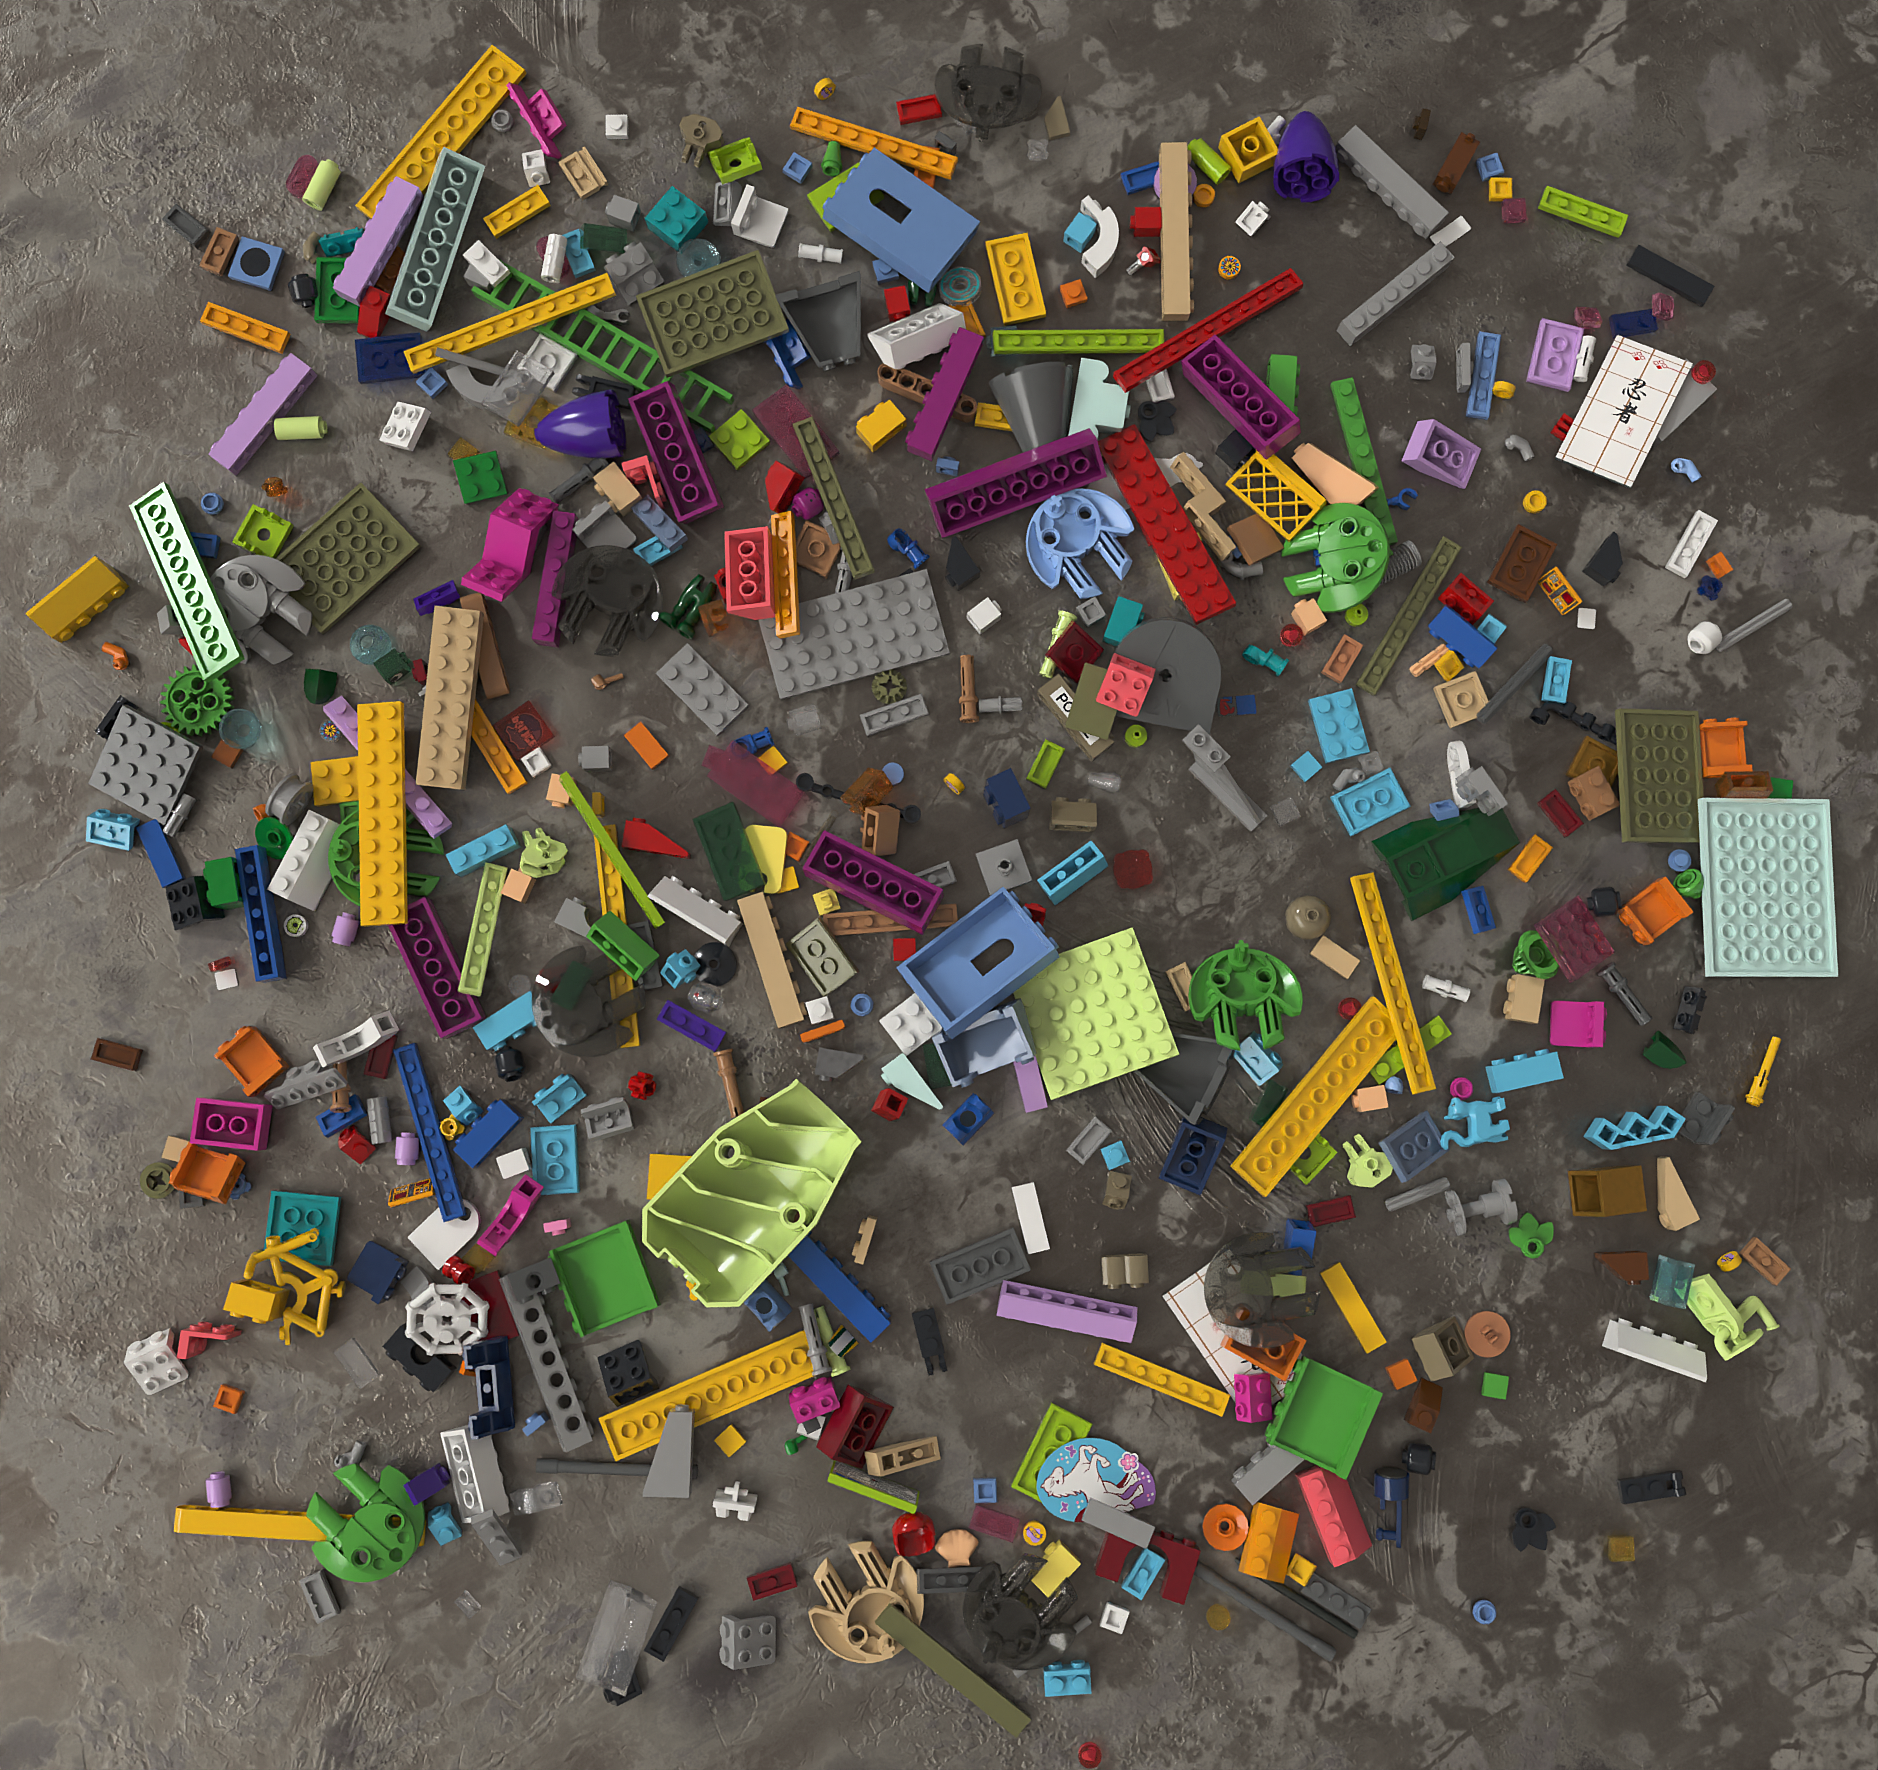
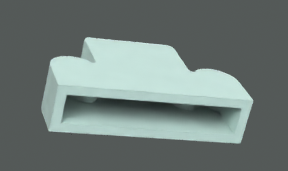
[1068,358,1131,439]

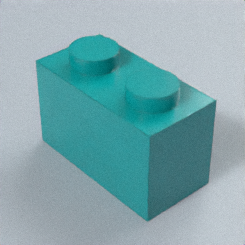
[1102,596,1145,647]

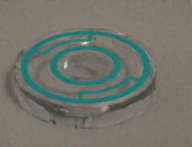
[938,266,982,306]

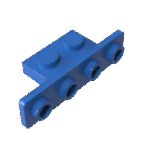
[765,318,811,389]

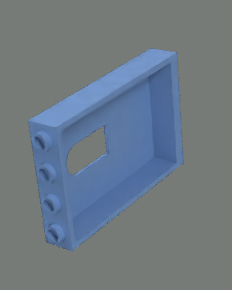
[823,147,980,293]
[896,887,1060,1039]

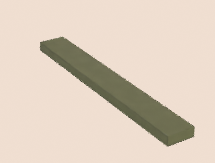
[793,416,875,580]
[1356,536,1462,696]
[875,1603,1031,1738]

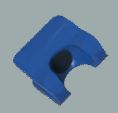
[942,1093,994,1146]

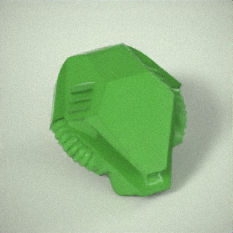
[1512,930,1563,979]

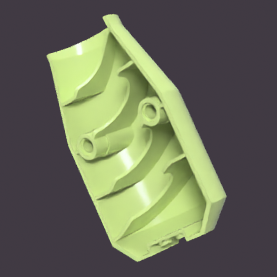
[642,1079,862,1307]

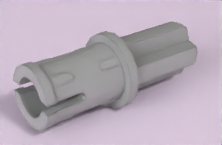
[979,696,1023,714]
[163,793,197,837]

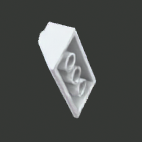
[868,303,966,369]
[267,810,340,911]
[647,876,743,946]
[1602,1318,1707,1382]
[440,1425,510,1523]

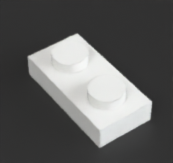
[463,240,510,288]

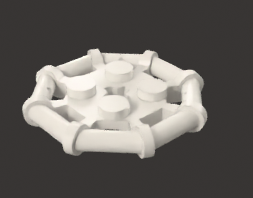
[405,1283,490,1356]

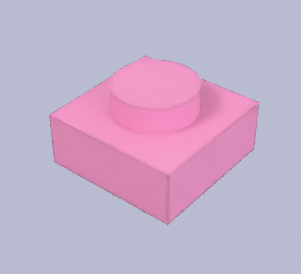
[543,1218,571,1236]

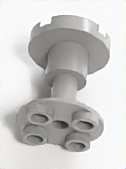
[1445,1179,1518,1236]

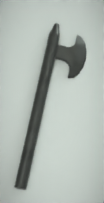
[1235,1558,1358,1639]

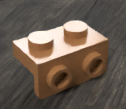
[1568,766,1620,820]

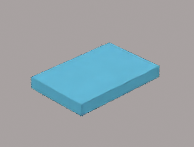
[1330,768,1411,837]
[530,1124,580,1195]

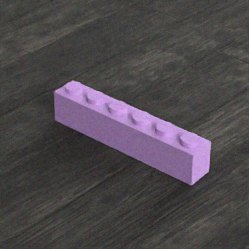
[333,176,424,307]
[208,353,318,476]
[996,1280,1137,1343]

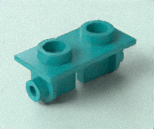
[319,227,364,257]

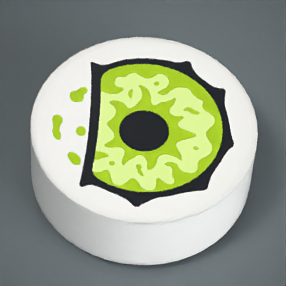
[284,914,308,937]

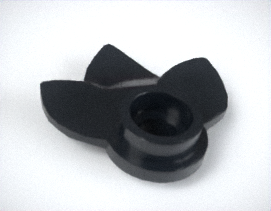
[1138,401,1177,441]
[1512,1508,1556,1552]

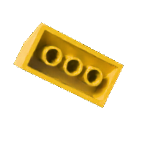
[25,556,129,643]

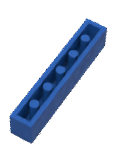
[235,845,287,983]
[788,1232,891,1343]

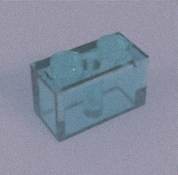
[1650,1255,1695,1309]

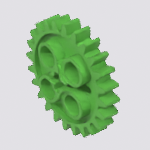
[160,664,235,737]

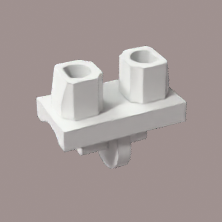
[713,1481,758,1521]

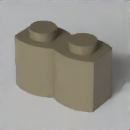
[1101,1253,1149,1289]

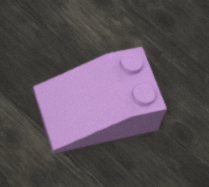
[1402,419,1481,489]

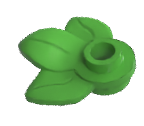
[1509,1212,1554,1258]

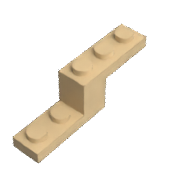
[1170,452,1236,561]

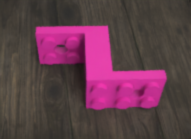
[461,488,559,602]

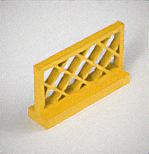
[1225,449,1326,542]

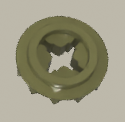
[872,669,907,704]
[140,1162,175,1199]

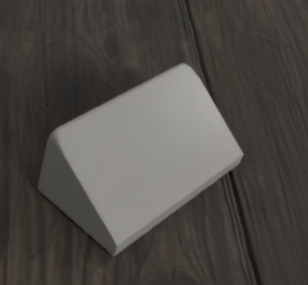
[713,180,742,226]

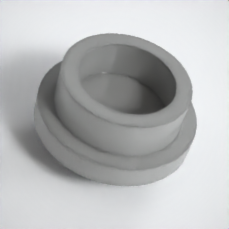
[491,110,513,132]

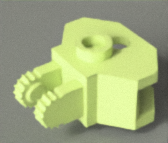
[520,828,568,878]
[1342,1133,1393,1188]

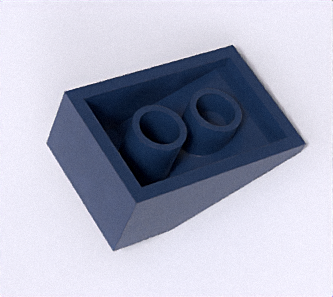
[1159,1116,1228,1196]

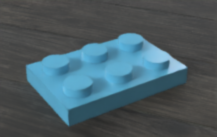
[1308,688,1370,764]

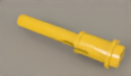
[1745,1036,1781,1107]

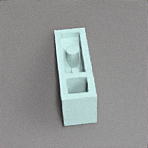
[881,1053,943,1110]

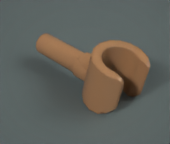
[591,673,624,690]

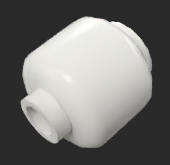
[1687,621,1722,654]

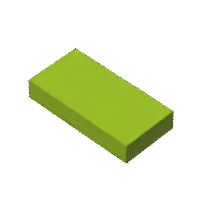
[1026,739,1065,789]

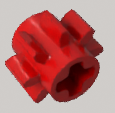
[628,1071,656,1100]

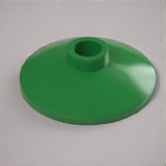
[255,817,293,859]

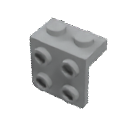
[572,500,637,566]
[719,1615,776,1670]

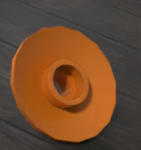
[1202,1503,1249,1551]

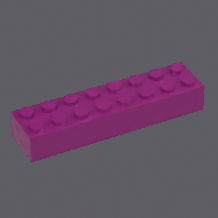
[924,428,1107,538]

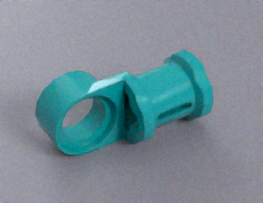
[1242,644,1289,676]

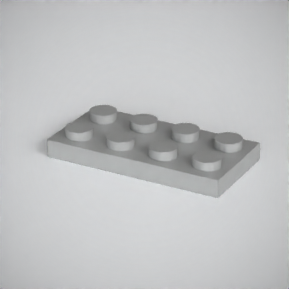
[656,643,749,736]

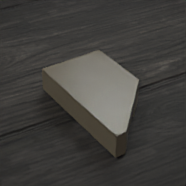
[1044,96,1070,141]

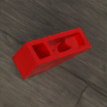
[621,818,691,859]

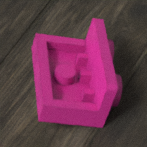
[1234,1372,1273,1423]
[789,1377,840,1424]

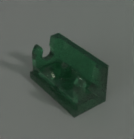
[580,223,627,254]
[1248,1080,1288,1127]

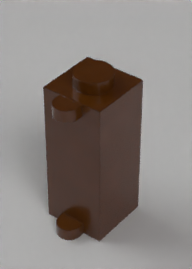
[1432,132,1480,194]

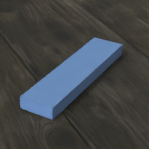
[1466,331,1501,420]

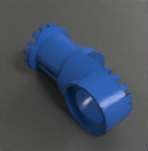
[887,528,930,569]
[730,727,775,760]

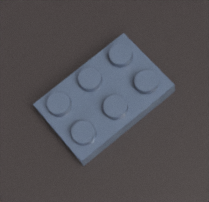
[1379,1110,1450,1183]

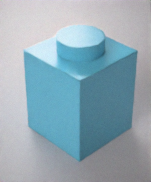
[1063,212,1097,253]

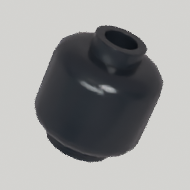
[288,274,318,308]
[1587,887,1622,917]
[493,1047,526,1082]
[1402,1442,1436,1475]

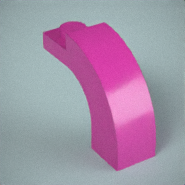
[477,1174,544,1256]

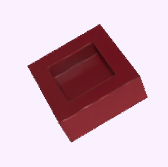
[412,659,428,686]

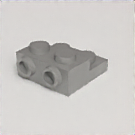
[604,241,664,305]
[1455,766,1508,816]

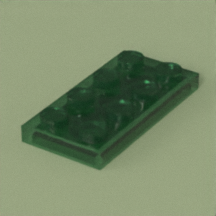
[692,802,766,901]

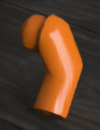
[102,642,129,670]

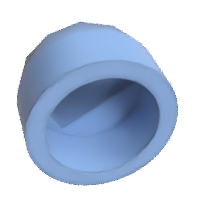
[1385,1076,1403,1094]

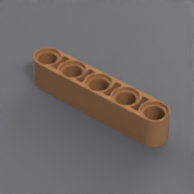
[877,363,977,423]
[460,592,510,699]

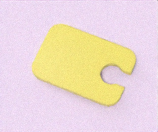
[738,825,788,894]

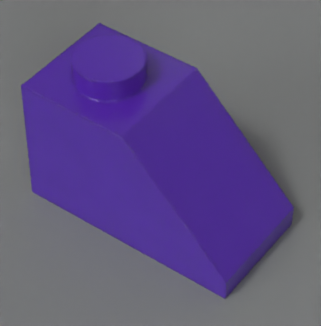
[403,1463,450,1506]

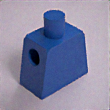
[1283,1218,1316,1276]

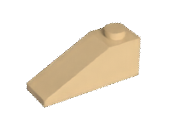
[1657,1156,1700,1231]
[864,1436,941,1477]

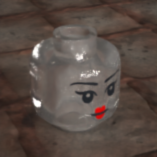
[688,981,724,1014]

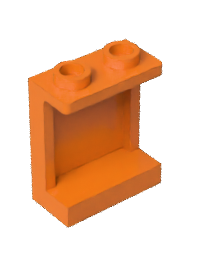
[1699,718,1753,779]
[1618,876,1693,946]
[214,1026,290,1097]
[169,1141,245,1205]

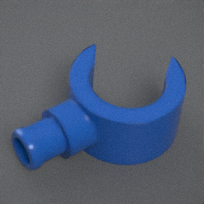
[1386,488,1418,510]

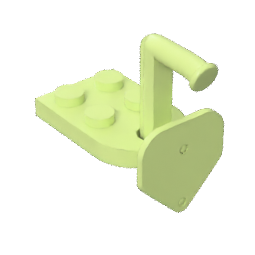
[1674,1274,1780,1361]

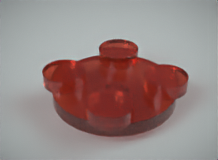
[1113,849,1153,889]

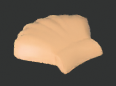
[935,1529,979,1568]

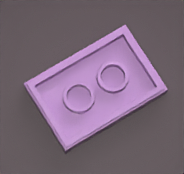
[1526,318,1585,392]

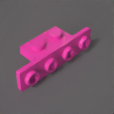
[506,82,567,159]

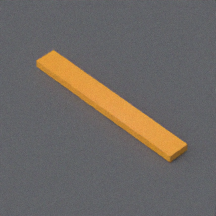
[790,107,958,180]

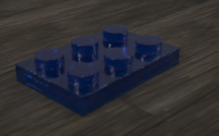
[355,332,425,384]

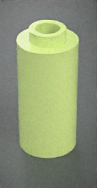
[302,159,341,211]
[274,416,327,440]

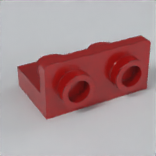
[1438,573,1494,625]

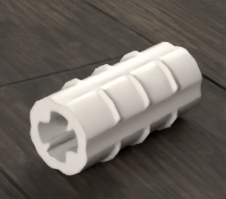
[541,234,567,283]

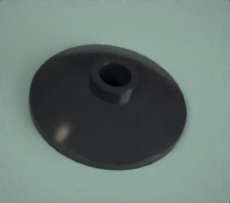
[694,942,737,987]

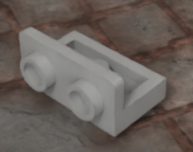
[581,1097,634,1142]

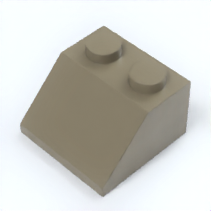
[1049,797,1097,832]
[1412,1316,1474,1381]

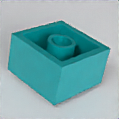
[645,186,708,255]

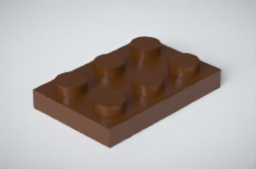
[1486,524,1557,603]

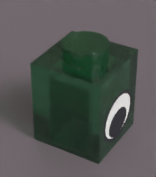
[373,648,412,685]

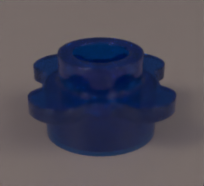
[1697,575,1723,601]

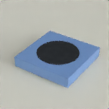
[228,236,285,291]

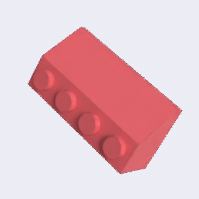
[725,526,775,620]
[1295,1465,1372,1567]

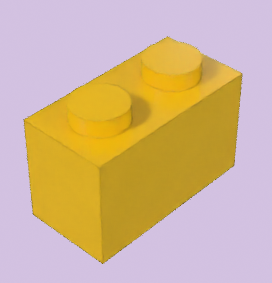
[856,399,907,452]

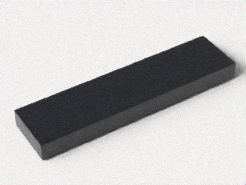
[1626,245,1715,307]

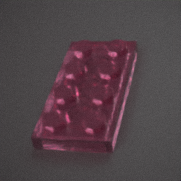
[752,384,840,479]
[707,740,805,827]

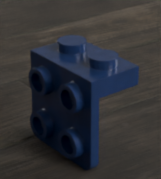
[347,1241,409,1304]

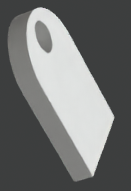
[1447,741,1476,810]
[408,1199,481,1270]

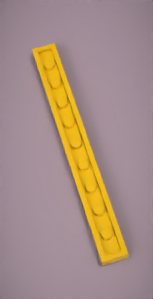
[404,273,616,374]
[594,824,641,1049]
[1350,873,1436,1095]

